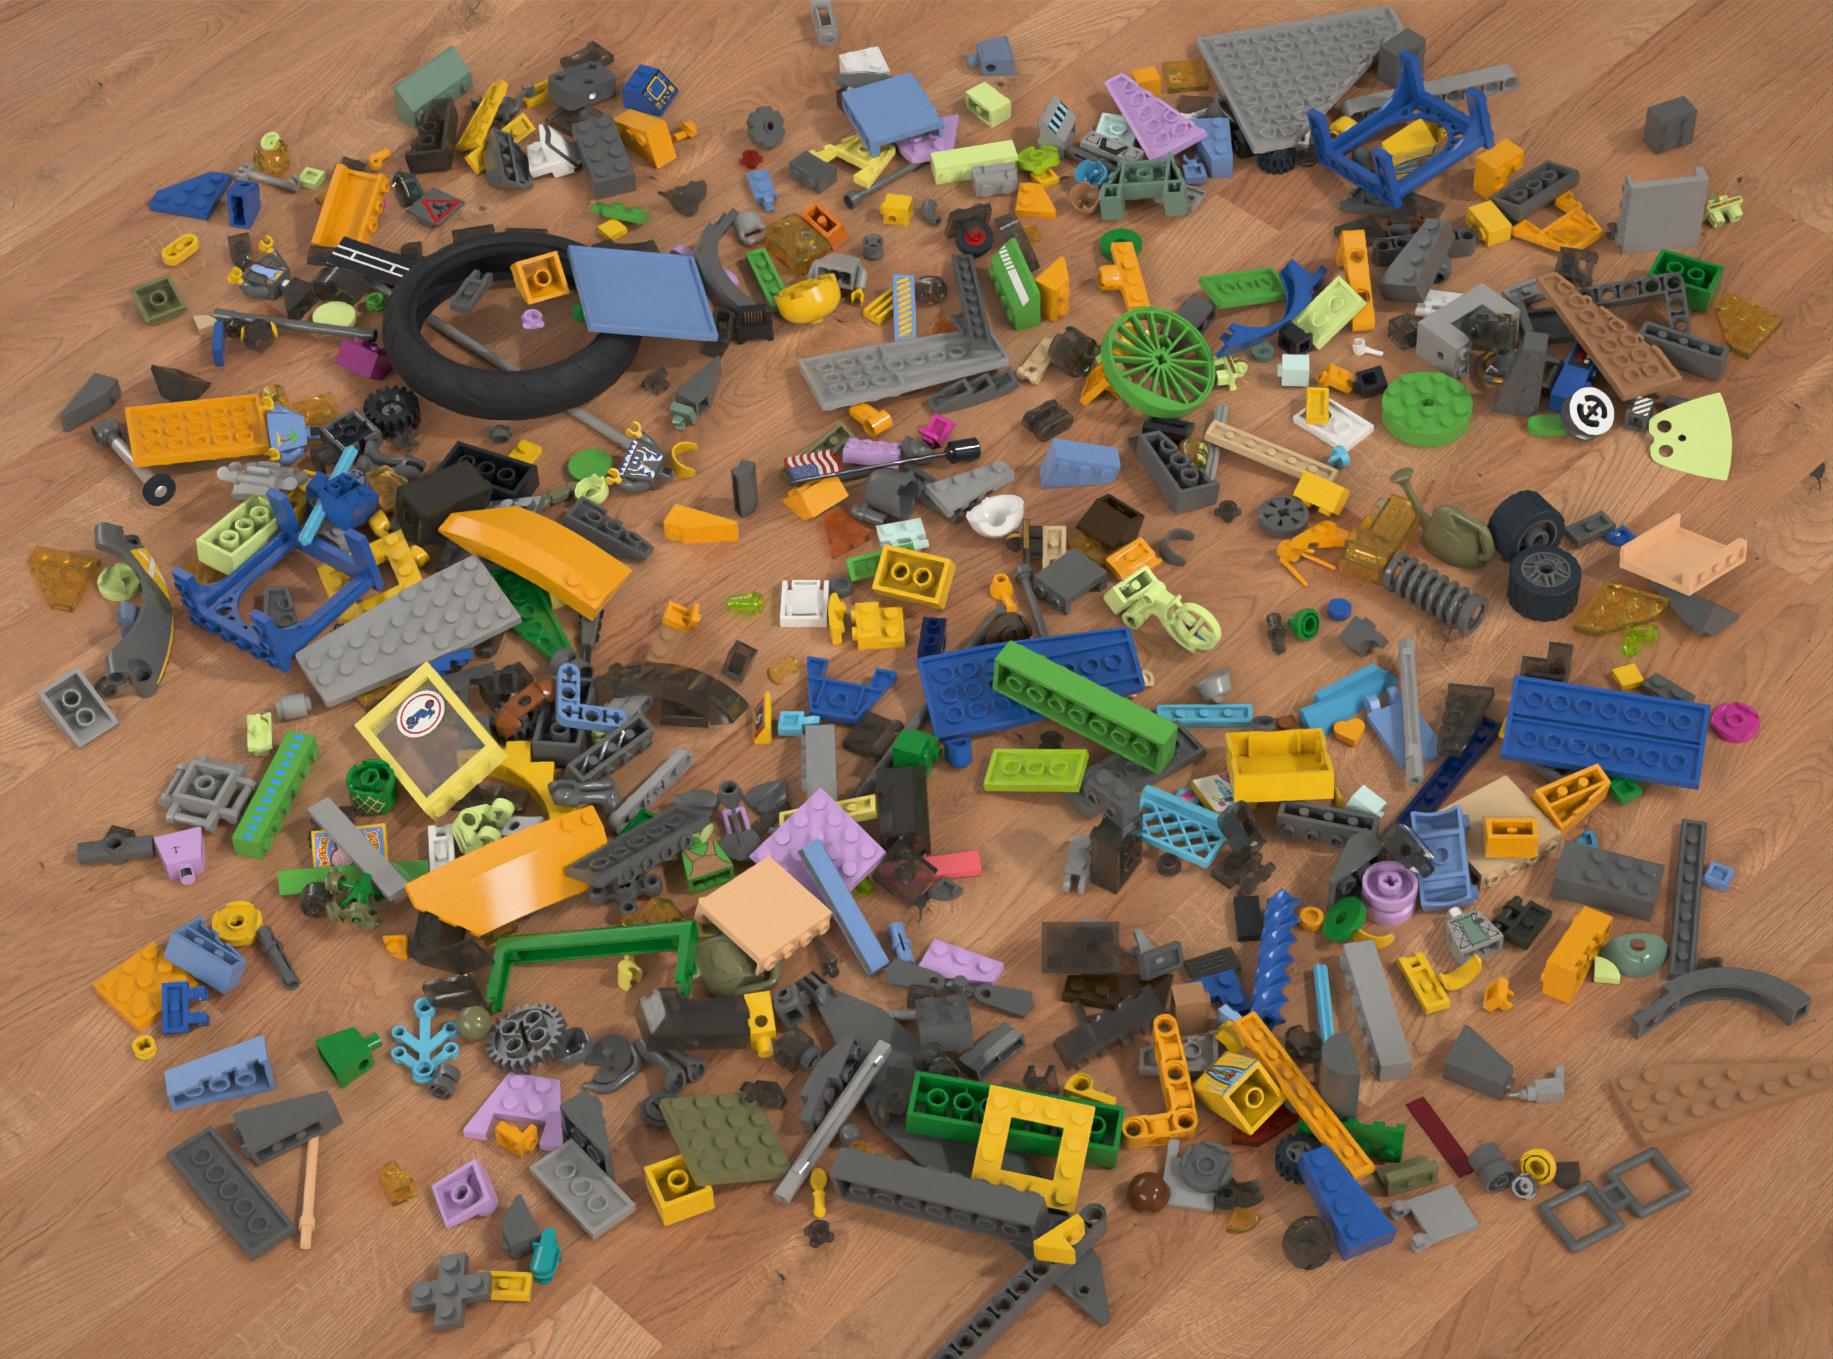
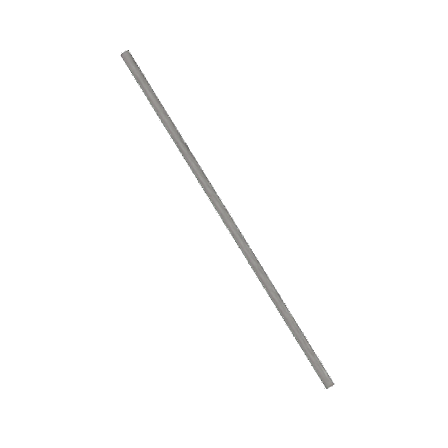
[337,266,632,450]

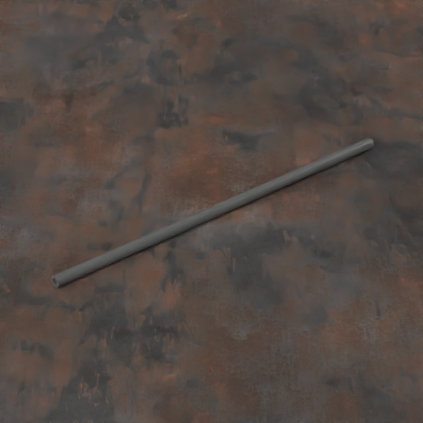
[851,605,1007,799]

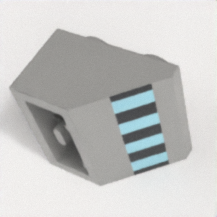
[1037,96,1077,159]

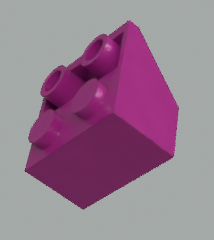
[335,337,393,381]

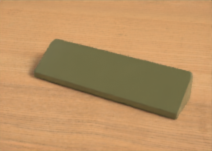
[777,421,856,487]

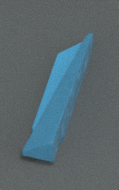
[1299,663,1398,736]

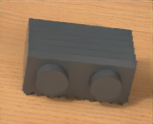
[789,150,837,194]

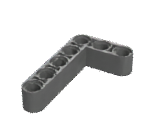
[1577,272,1691,334]

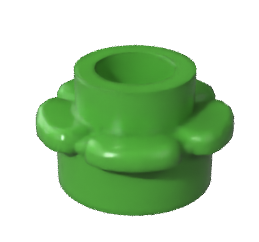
[365,293,387,312]

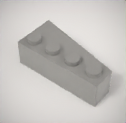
[801,724,838,802]

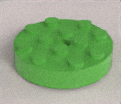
[1381,372,1473,447]

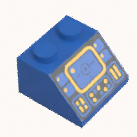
[622,64,679,117]

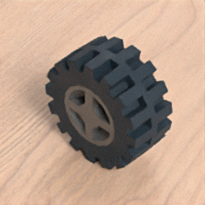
[1258,147,1296,175]
[1275,1133,1322,1184]

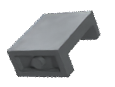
[1514,301,1575,345]
[1034,547,1107,615]

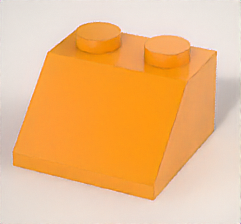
[510,251,570,305]
[1035,257,1070,323]

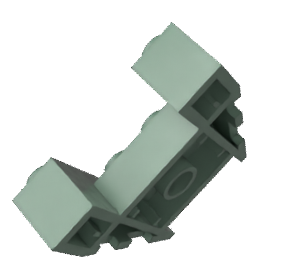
[1099,152,1188,221]

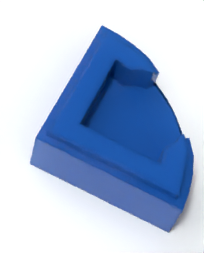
[1605,525,1636,547]

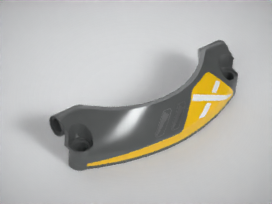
[94,522,174,698]

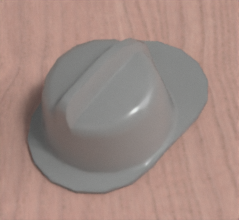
[1193,666,1232,703]

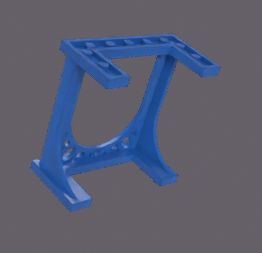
[1306,50,1495,210]
[171,488,385,673]

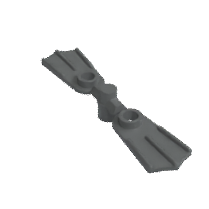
[885,958,1034,1018]

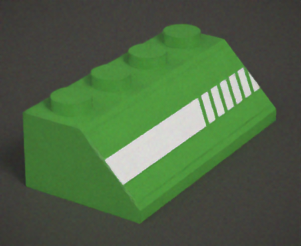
[988,238,1041,331]

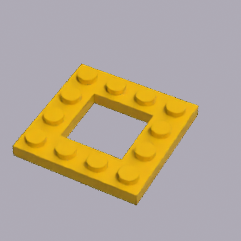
[317,529,423,627]
[971,1085,1096,1213]

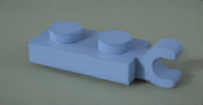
[747,169,777,213]

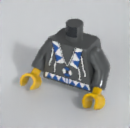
[605,421,675,494]

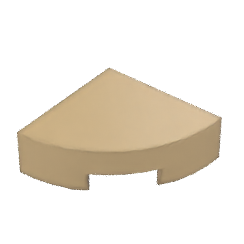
[193,315,218,335]

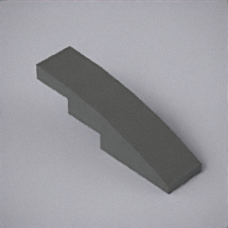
[926,367,1020,414]

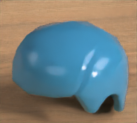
[1074,159,1109,190]

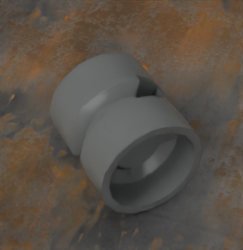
[549,647,594,678]
[1468,1142,1517,1194]

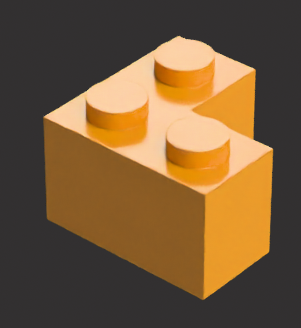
[1473,139,1525,200]

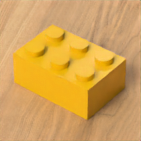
[872,544,956,610]

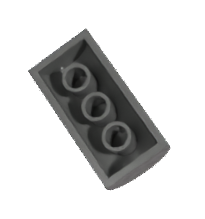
[1488,160,1580,226]
[1318,1031,1361,1122]

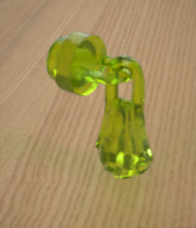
[1619,624,1658,658]

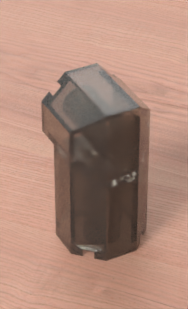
[877,765,931,861]
[634,988,750,1051]

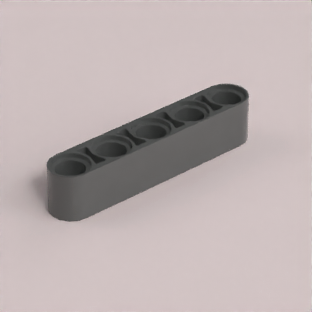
[1372,228,1477,267]

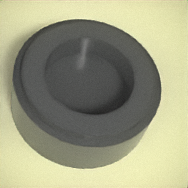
[829,576,853,598]

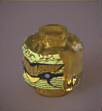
[1178,437,1208,469]

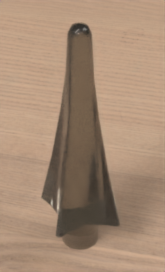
[812,936,840,978]

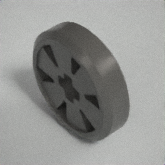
[1258,495,1309,538]

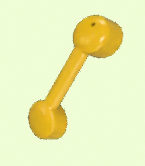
[369,509,430,567]

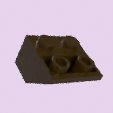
[1076,494,1145,551]

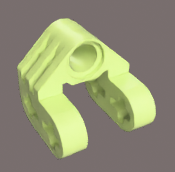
[451,798,515,854]

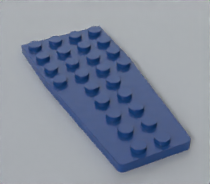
[916,627,1145,743]

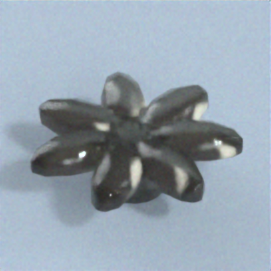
[390,427,420,453]

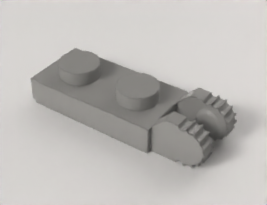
[1063,835,1097,895]

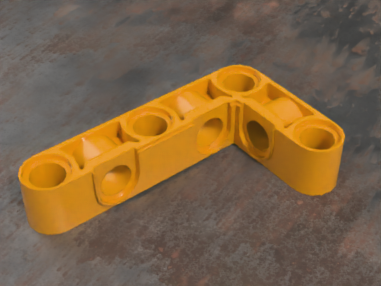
[1336,229,1375,332]
[1121,1014,1198,1149]

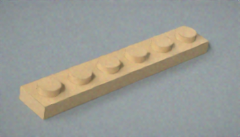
[1204,420,1338,482]

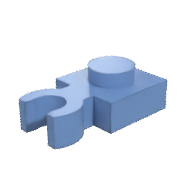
[1182,154,1207,185]

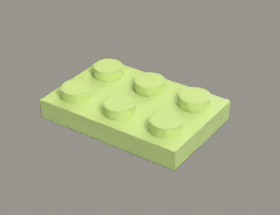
[1292,275,1367,350]

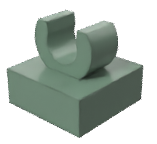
[670,402,698,431]

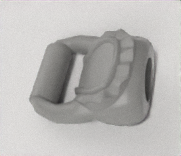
[732,211,769,246]

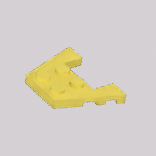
[809,134,896,189]

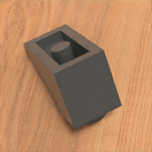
[499,1194,541,1261]

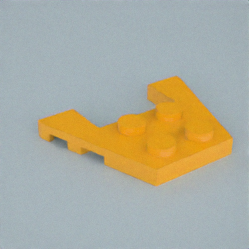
[1511,191,1603,256]

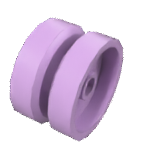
[1361,861,1418,926]

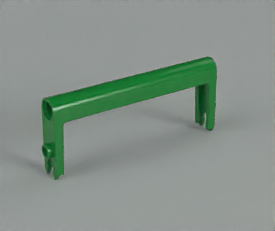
[487,920,698,1014]

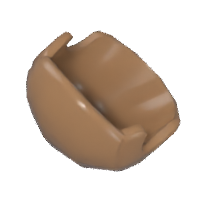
[1069,181,1100,214]

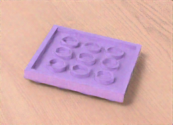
[749,787,888,911]

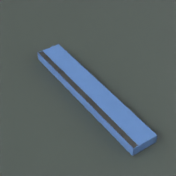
[797,838,891,977]

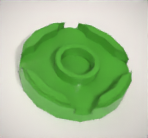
[568,449,614,482]

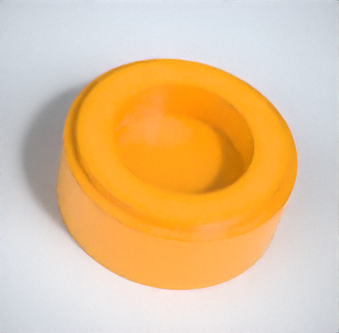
[1298,906,1324,932]

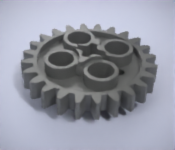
[485,1002,568,1074]

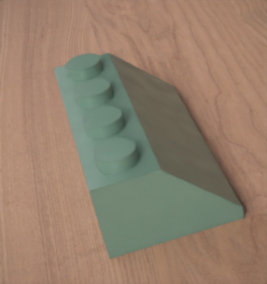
[393,46,473,128]

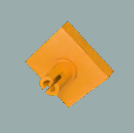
[1079,349,1121,406]

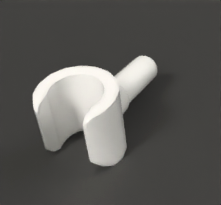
[1352,338,1384,357]

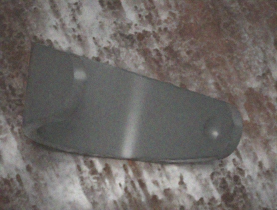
[1159,528,1195,566]

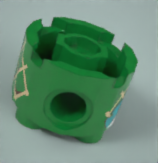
[346,759,398,815]

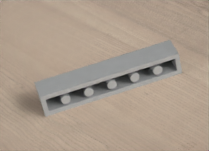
[1339,939,1412,1082]

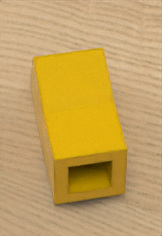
[1215,1019,1246,1054]

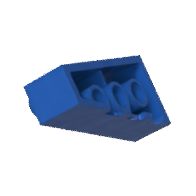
[1297,1145,1397,1261]

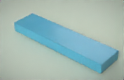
[1156,704,1253,728]

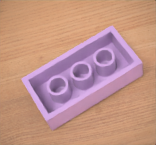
[842,438,903,469]

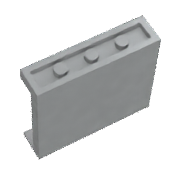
[1615,166,1709,255]

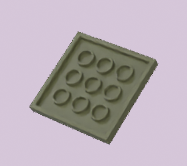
[659,1092,791,1186]

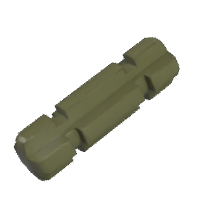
[541,481,577,509]

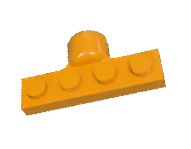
[1097,242,1150,311]

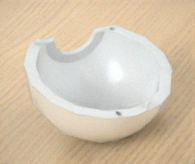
[966,495,1024,539]

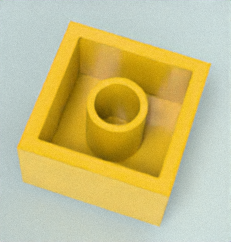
[644,1154,715,1226]

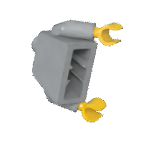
[806,253,867,307]

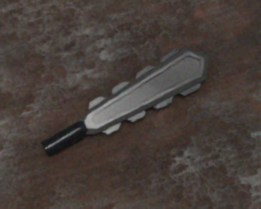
[578,609,604,664]

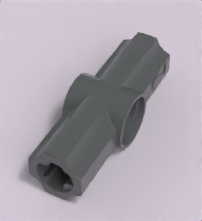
[77,833,155,866]

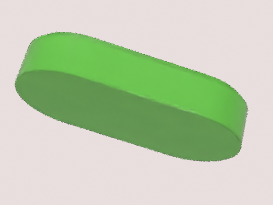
[1527,414,1569,436]

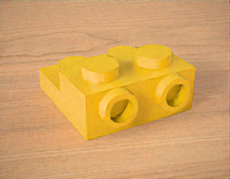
[851,602,905,650]

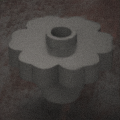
[746,106,785,149]

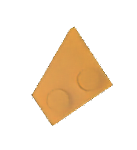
[1015,182,1056,219]

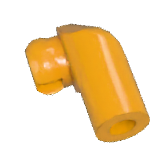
[368,148,391,171]

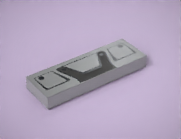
[1080,130,1145,162]

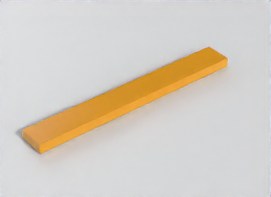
[1232,1011,1375,1181]

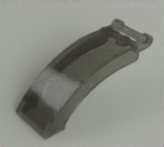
[593,661,749,726]

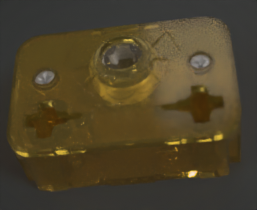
[764,214,830,276]

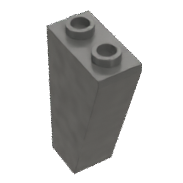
[232,1090,344,1167]

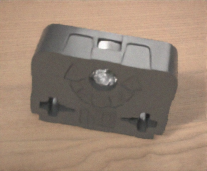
[548,61,616,111]

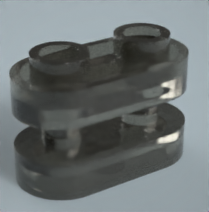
[1022,399,1074,442]

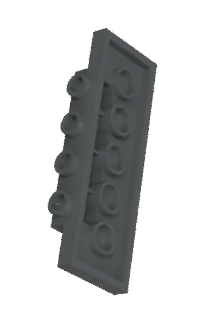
[565,804,710,888]

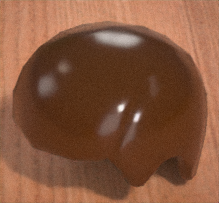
[1127,1172,1171,1213]

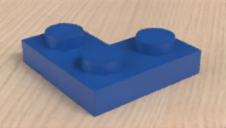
[1185,969,1252,1017]

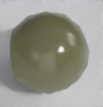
[456,1006,492,1041]

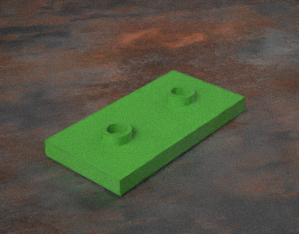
[1198,267,1286,309]

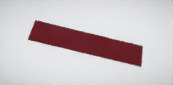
[1405,1096,1474,1178]

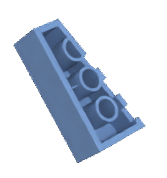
[164,1035,276,1111]

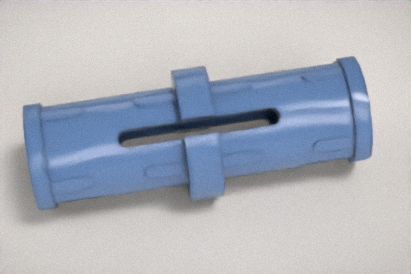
[888,922,916,965]

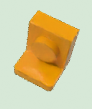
[495,1121,539,1158]

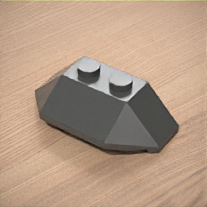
[484,127,533,191]

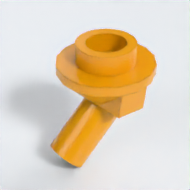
[671,120,698,143]

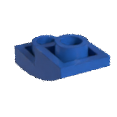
[430,649,474,677]

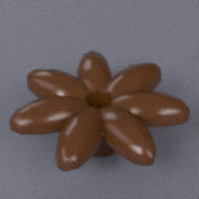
[1408,211,1431,231]

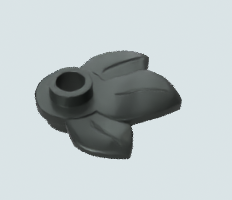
[1213,1177,1264,1210]

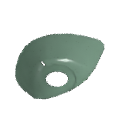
[1598,933,1670,978]

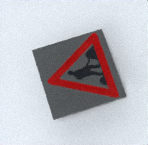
[406,187,466,229]

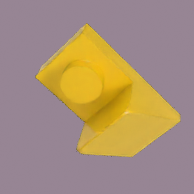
[1033,1213,1085,1264]

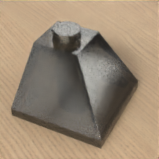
[151,365,211,403]

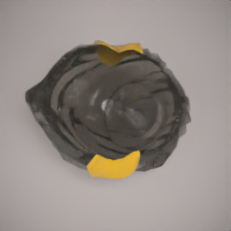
[241,318,278,354]

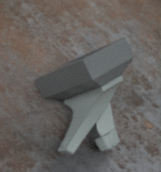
[1130,928,1185,981]

